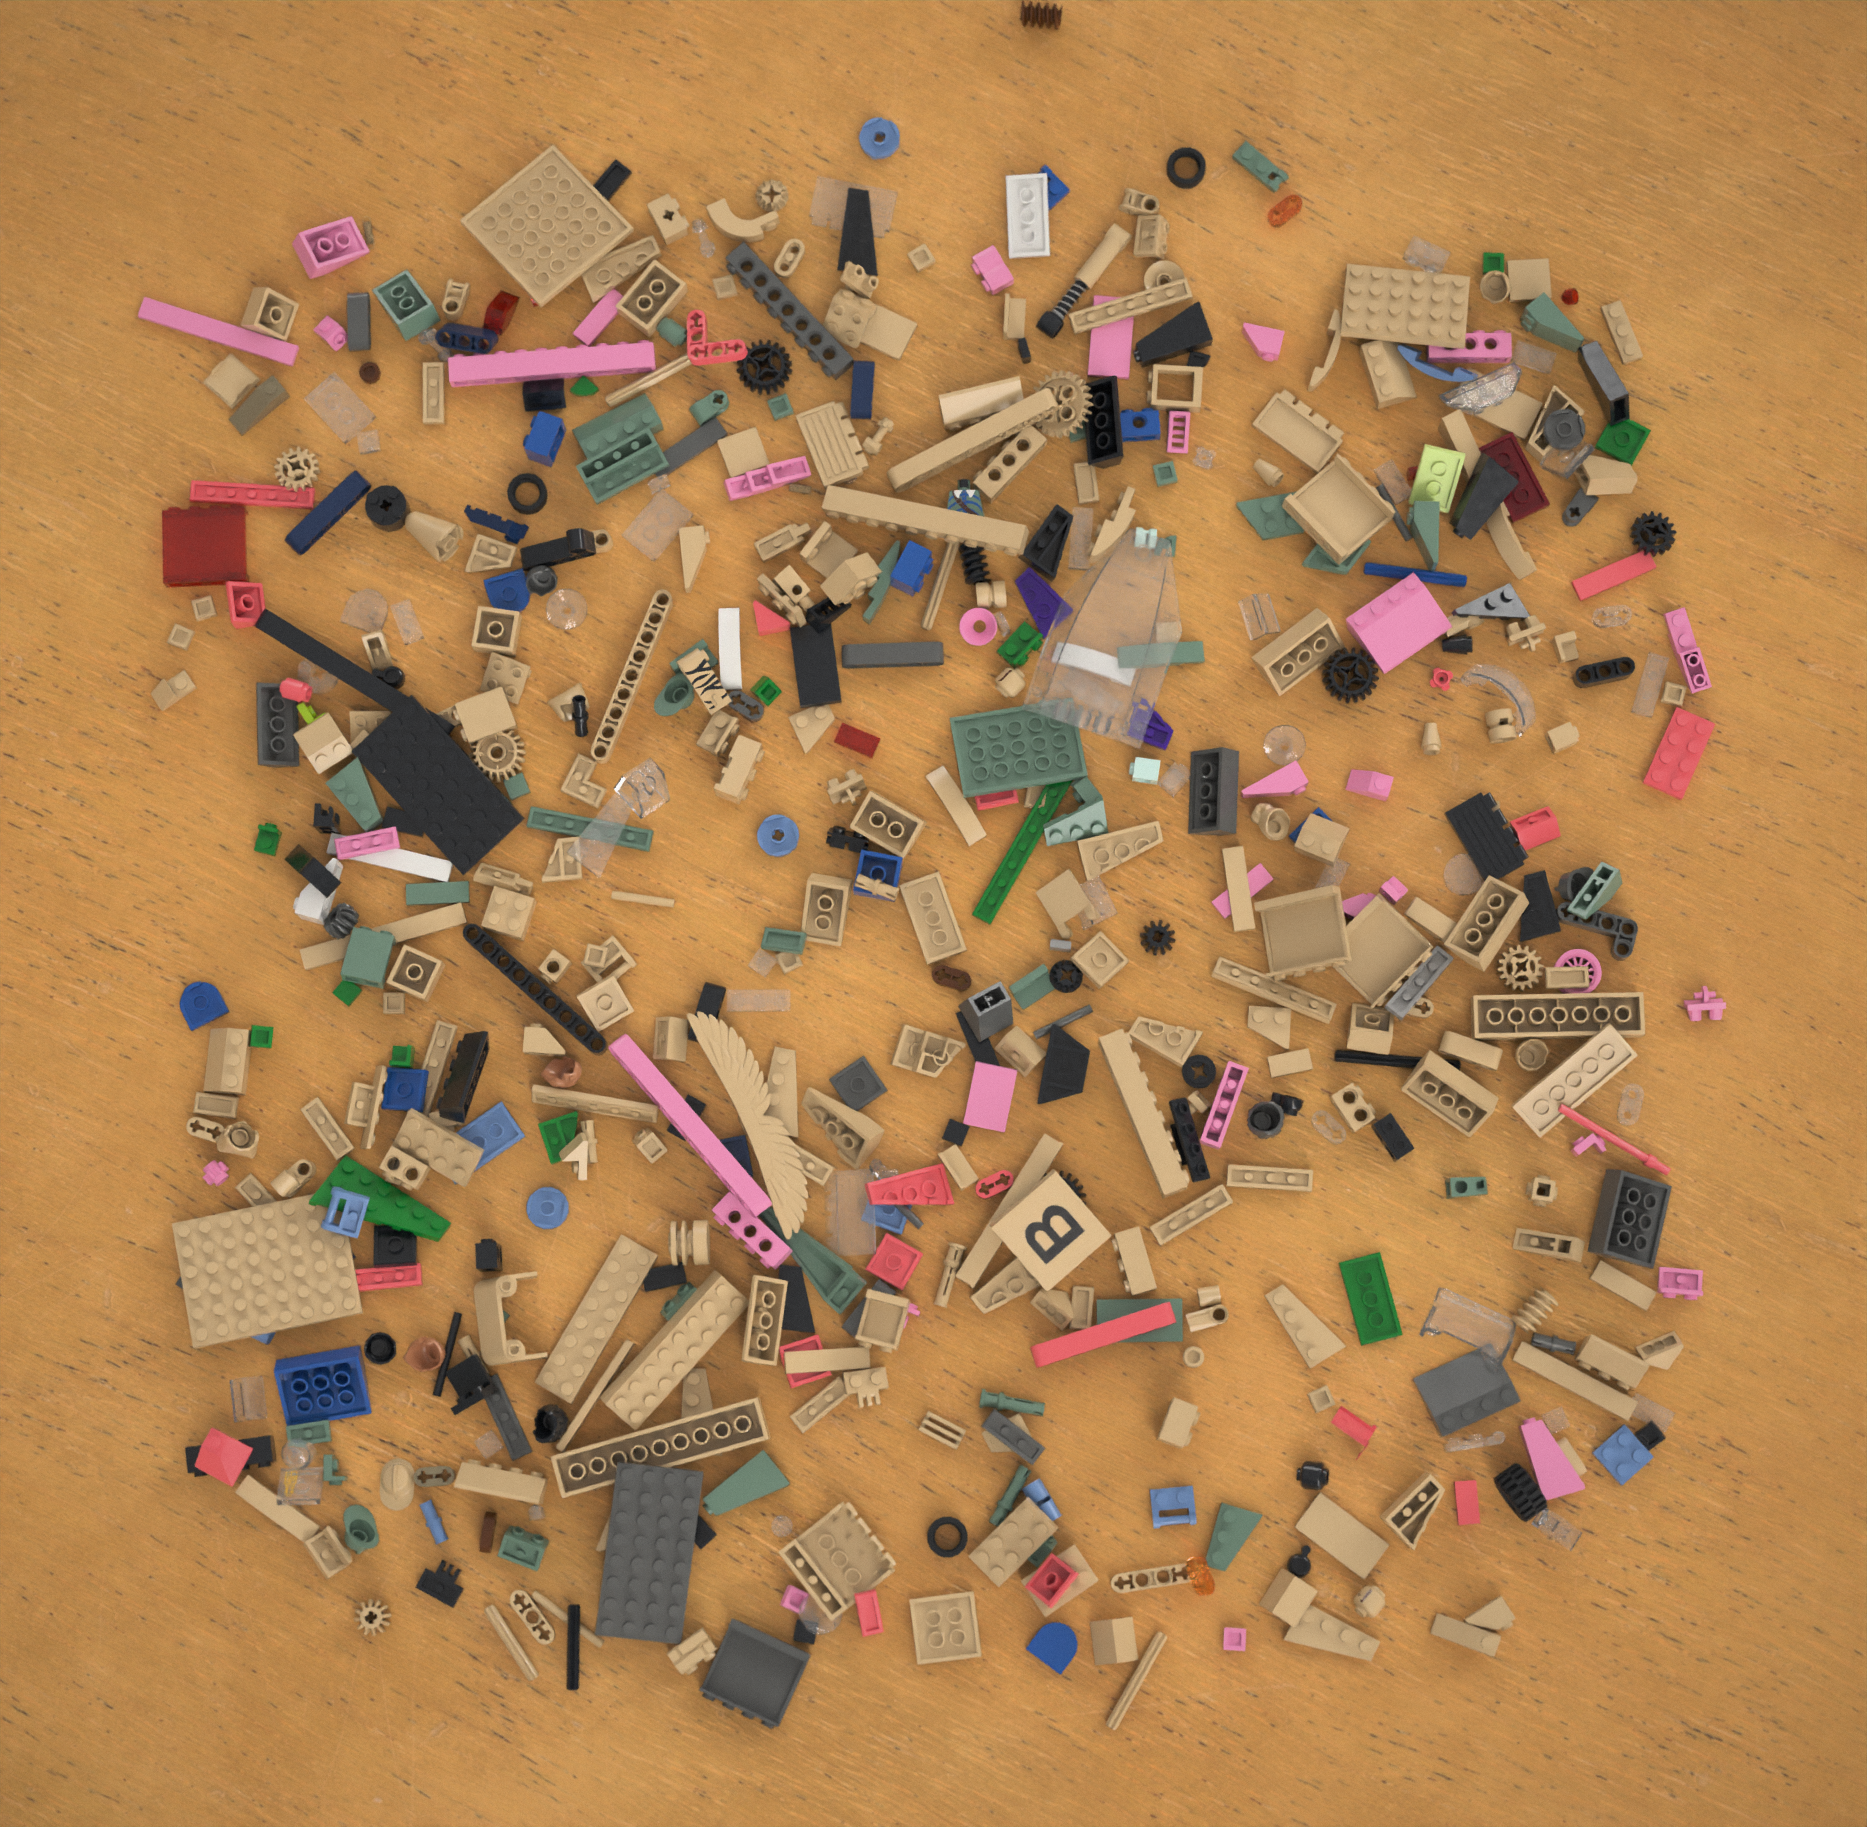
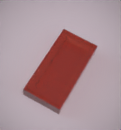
[834,723,881,759]

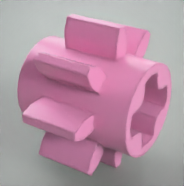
[202,1160,229,1186]

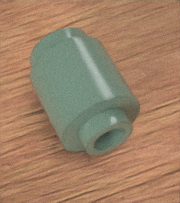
[656,317,687,347]

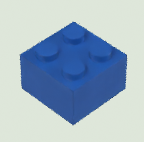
[523,411,567,468]
[890,540,934,597]
[853,850,903,902]

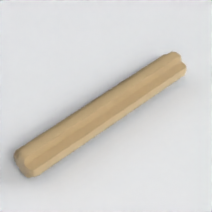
[484,1605,539,1681]

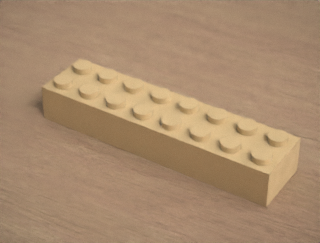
[1470,992,1645,1041]
[1098,1028,1190,1199]
[599,1270,749,1431]

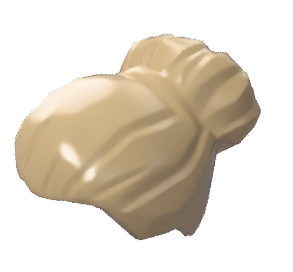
[1251,803,1290,841]

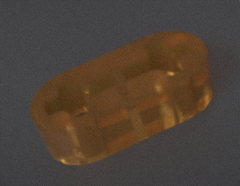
[1268,195,1302,228]
[1186,1556,1215,1596]

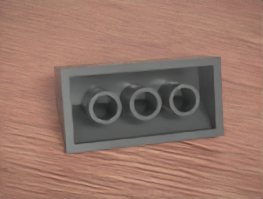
[1188,747,1239,836]

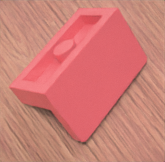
[1510,806,1560,851]

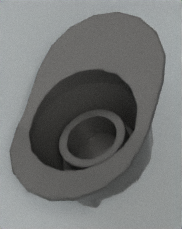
[1554,867,1594,902]

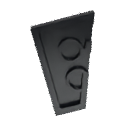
[1520,870,1561,942]
[778,1265,815,1333]

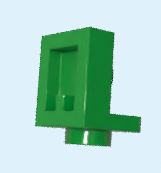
[254,823,282,856]

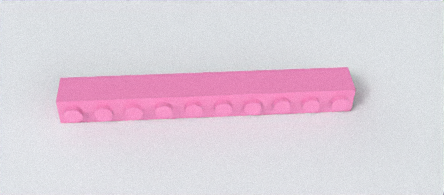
[448,340,656,387]

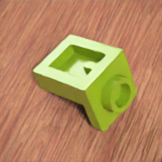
[296,702,325,724]

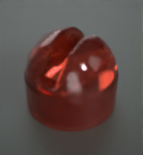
[1561,288,1579,305]

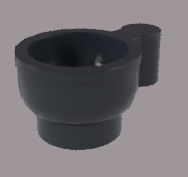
[372,666,405,689]
[1271,1092,1304,1116]
[1287,1545,1311,1578]

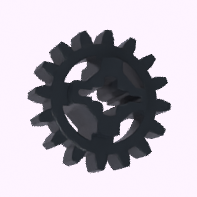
[1630,511,1676,557]

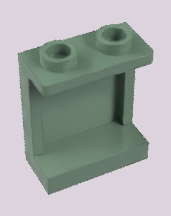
[340,926,396,989]

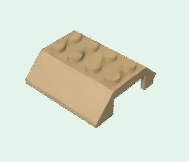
[778,1502,897,1621]

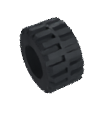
[1494,1463,1548,1522]

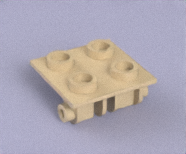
[480,651,532,705]
[349,711,391,749]

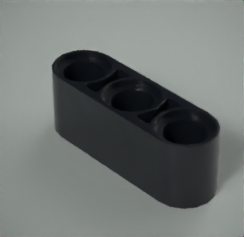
[1573,657,1635,688]
[688,982,726,1042]

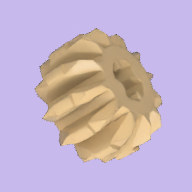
[354,1599,391,1636]

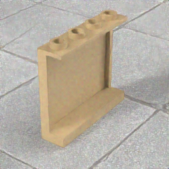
[1282,454,1395,565]
[1254,885,1352,981]
[1335,894,1434,1008]

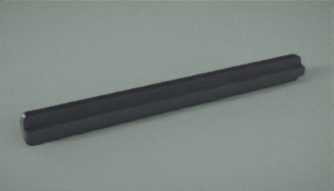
[1334,1050,1461,1071]

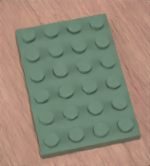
[950,698,1088,798]

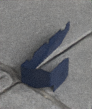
[464,505,529,544]

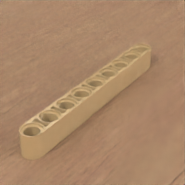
[887,388,1059,493]
[591,589,673,764]

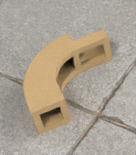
[706,198,780,243]

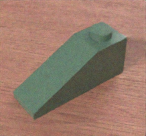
[1567,861,1622,920]

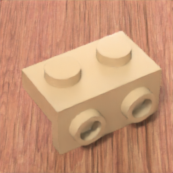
[303,1526,352,1580]

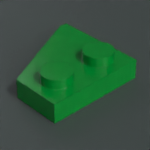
[538,1111,578,1165]

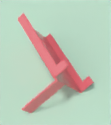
[1331,1406,1377,1460]

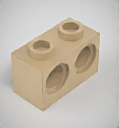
[1329,1083,1376,1134]
[379,1146,431,1191]

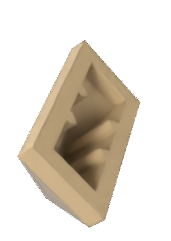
[1030,1288,1074,1330]
[1635,1331,1684,1370]

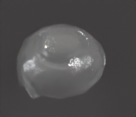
[281,1437,317,1470]

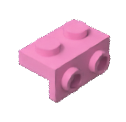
[1657,1267,1703,1300]

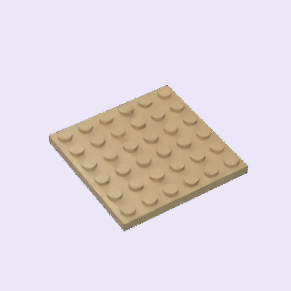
[460,145,634,307]

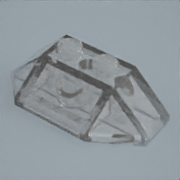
[1439,362,1522,415]

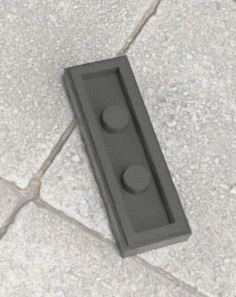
[981,1409,1045,1465]

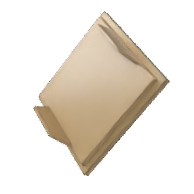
[203,353,260,409]

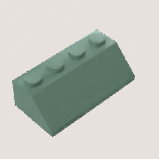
[572,393,664,460]

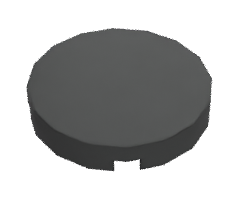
[1543,409,1585,451]

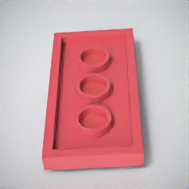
[1643,707,1715,800]

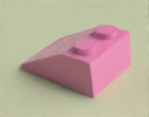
[292,216,370,279]

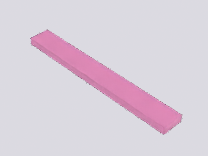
[138,297,299,367]

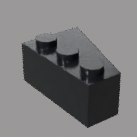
[1018,504,1074,582]

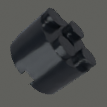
[365,485,410,532]

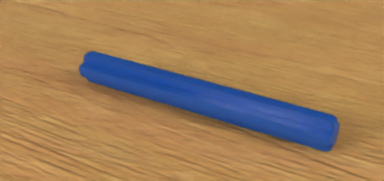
[1364,562,1467,587]

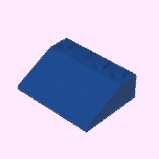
[274,1345,372,1426]

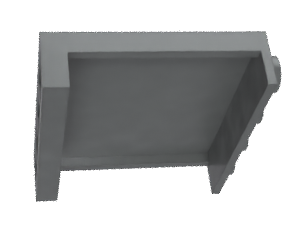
[699,1618,811,1729]

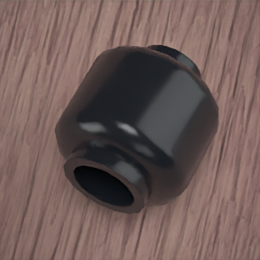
[1296,1461,1329,1490]

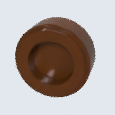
[359,362,381,384]

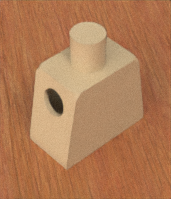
[772,565,815,612]

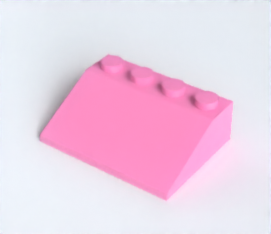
[1346,572,1452,674]

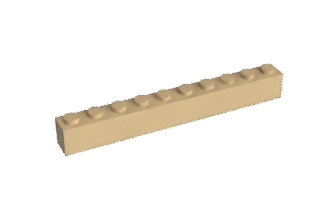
[822,485,1029,556]

